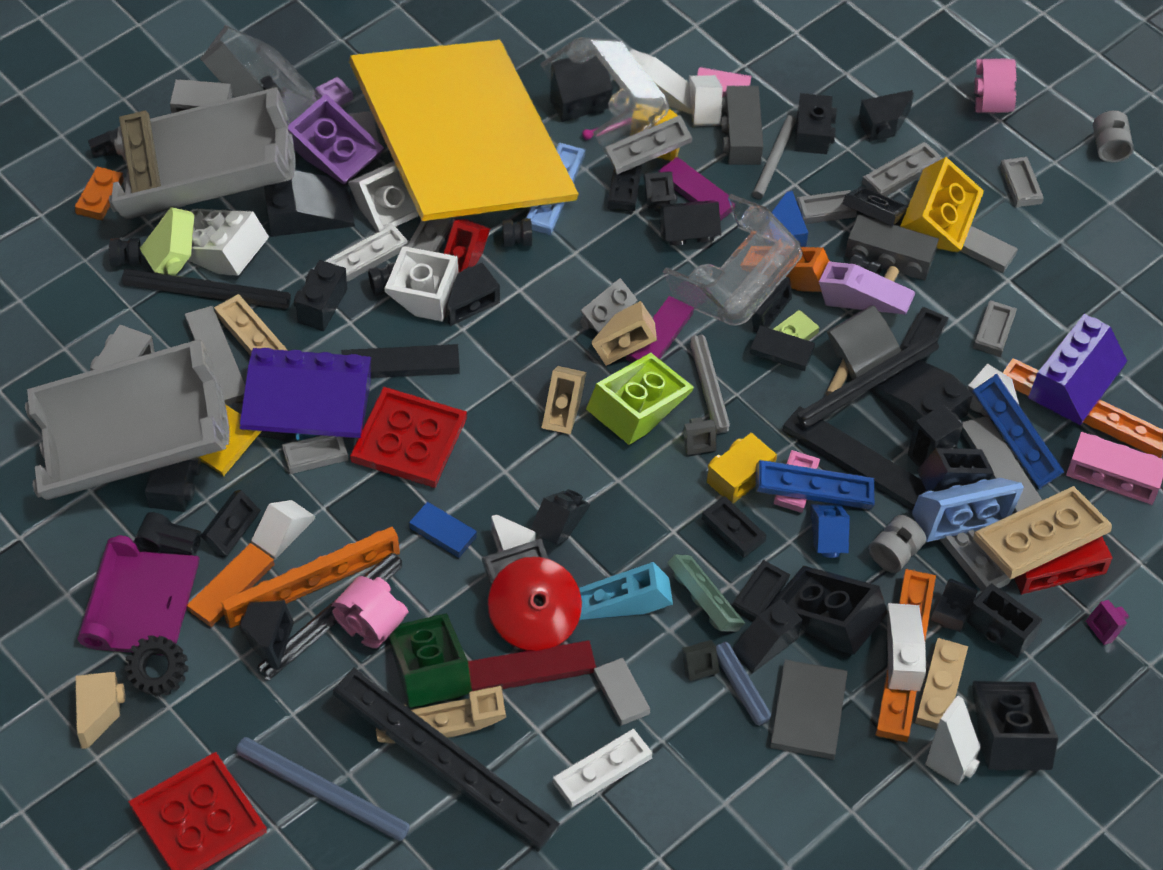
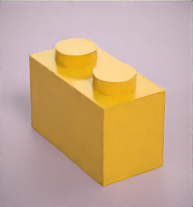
[707,433,777,504]

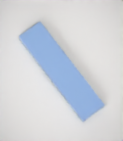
[526,143,585,235]

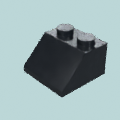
[550,48,613,122]

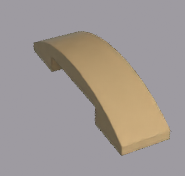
[376,686,506,743]

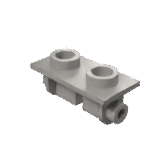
[580,278,638,333]

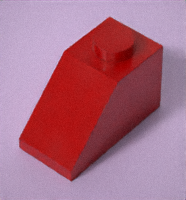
[444,219,490,273]

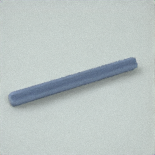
[236,737,409,841]

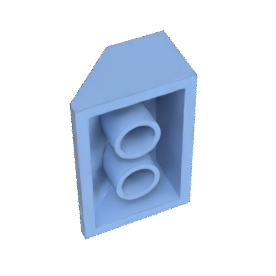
[912,478,1024,542]

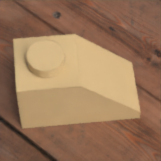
[592,301,657,366]
[542,366,587,434]
[76,672,125,749]

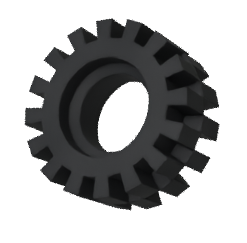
[125,635,189,697]

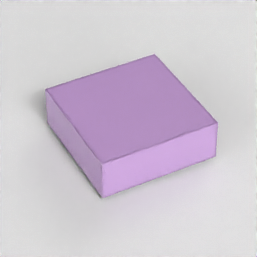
[315,77,353,106]

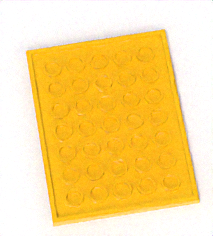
[349,40,579,221]

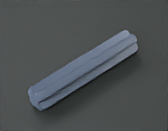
[716,642,771,726]

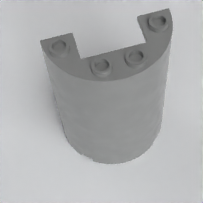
[109,87,295,219]
[25,339,230,500]

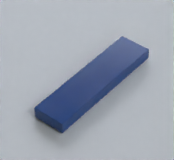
[972,374,1065,489]
[756,460,875,509]

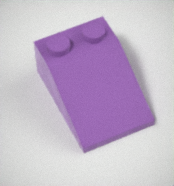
[288,94,384,185]

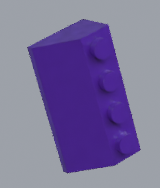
[1028,314,1127,425]

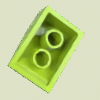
[586,353,694,445]

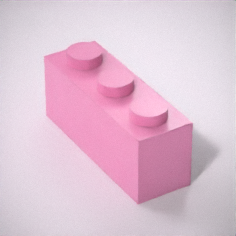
[1066,432,1163,505]

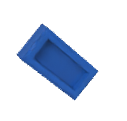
[409,502,477,558]

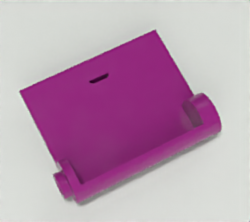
[77,535,200,655]

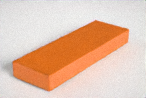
[187,543,274,627]

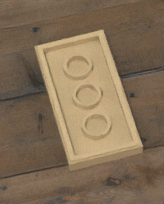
[973,486,1112,579]

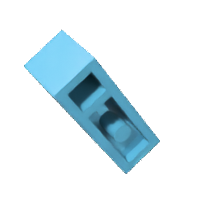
[579,562,673,620]

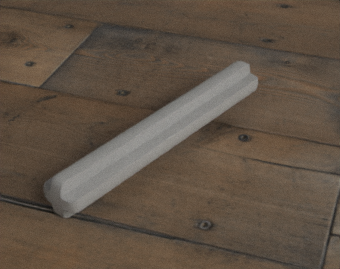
[690,334,730,434]

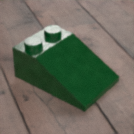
[388,613,472,708]

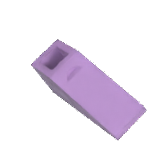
[819,262,915,315]

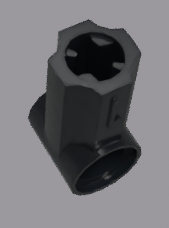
[134,512,201,556]

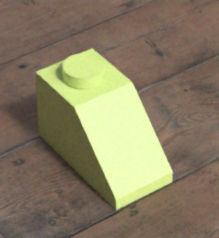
[140,207,194,276]

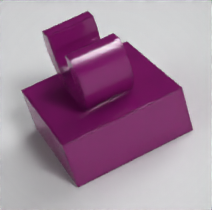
[1086,599,1130,645]

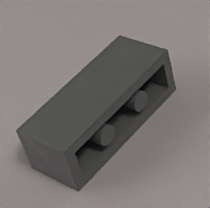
[721,86,763,165]
[845,214,939,281]

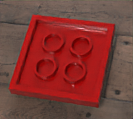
[350,387,467,488]
[128,752,267,870]

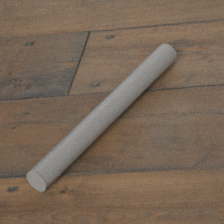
[753,116,797,199]

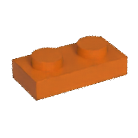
[75,166,124,220]

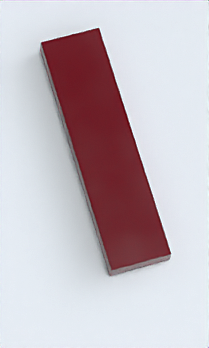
[468,640,596,691]

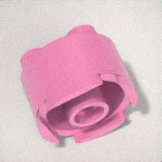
[974,59,1016,113]
[332,576,408,648]

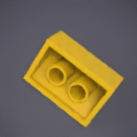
[900,157,984,252]

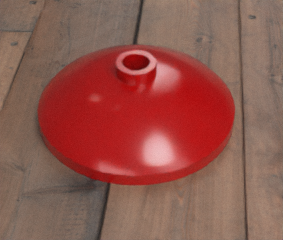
[488,557,582,651]

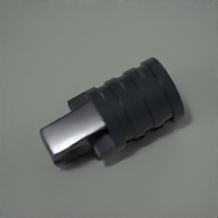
[88,128,118,158]

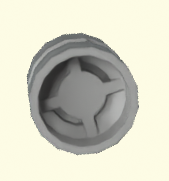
[1093,111,1134,162]
[868,515,926,573]

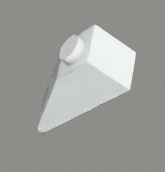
[619,49,692,114]
[887,603,926,691]
[925,695,980,786]

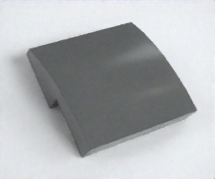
[827,305,901,380]

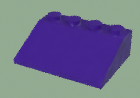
[240,348,371,438]

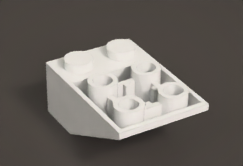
[188,209,269,276]

